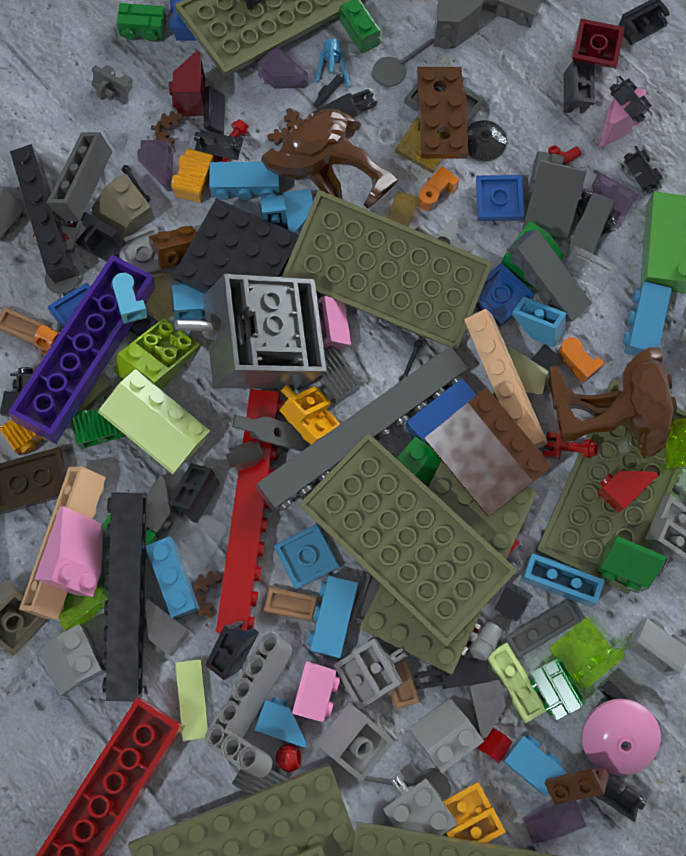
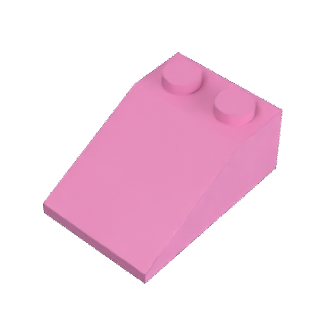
[34,506,103,597]

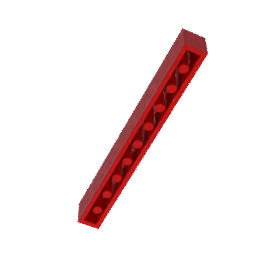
[216,389,284,634]

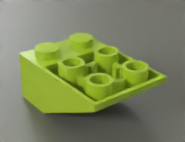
[114,318,200,390]

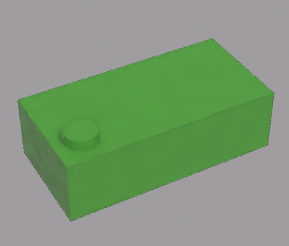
[640,192,686,293]

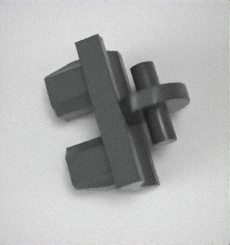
[92,65,133,104]

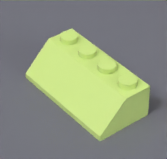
[98,369,210,474]

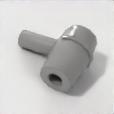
[469,622,502,661]

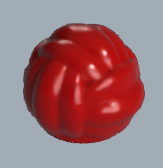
[275,743,302,772]

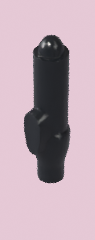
[313,74,344,108]

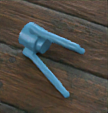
[315,39,350,88]

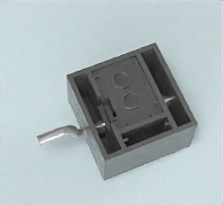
[174,274,327,389]

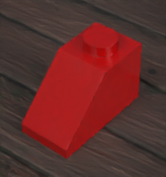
[597,471,658,514]

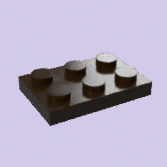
[0,447,67,515]

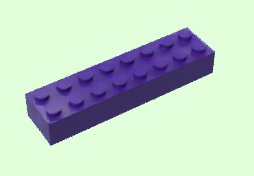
[8,255,155,444]

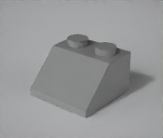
[624,618,686,676]
[39,624,106,696]
[409,698,484,773]
[317,703,394,782]

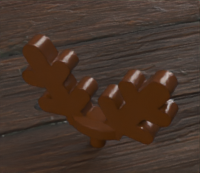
[267,108,303,145]
[151,111,184,152]
[193,571,222,618]

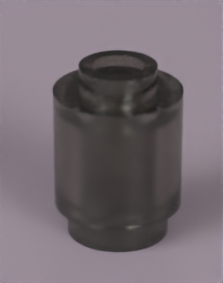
[226,441,265,471]

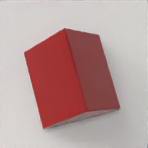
[477,728,513,764]

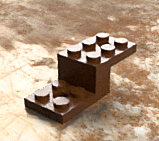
[417,67,468,159]

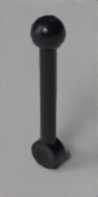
[121,165,151,203]
[399,339,423,382]

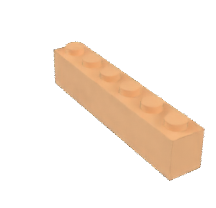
[464,309,548,448]
[19,466,106,620]

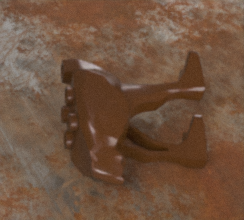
[261,109,398,209]
[549,347,677,458]

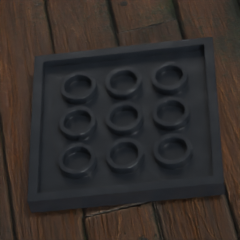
[173,198,299,316]

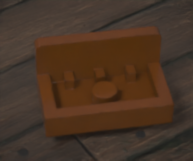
[149,226,197,269]
[545,767,609,804]

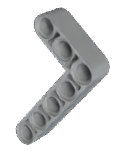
[205,632,292,778]

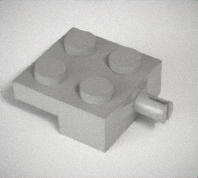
[645,496,686,570]
[333,638,408,710]
[383,774,457,836]

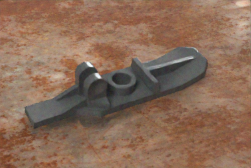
[232,414,310,452]

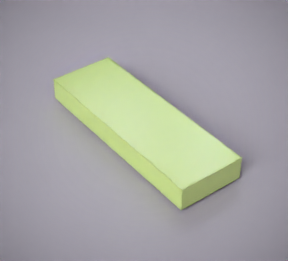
[487,642,546,723]
[175,659,208,741]

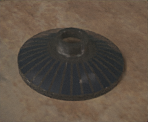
[467,120,507,162]

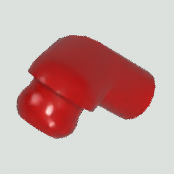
[548,145,582,165]

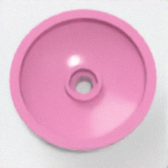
[581,699,661,776]

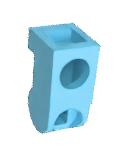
[112,273,147,324]

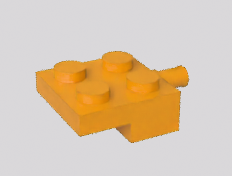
[279,385,340,445]
[443,782,506,843]

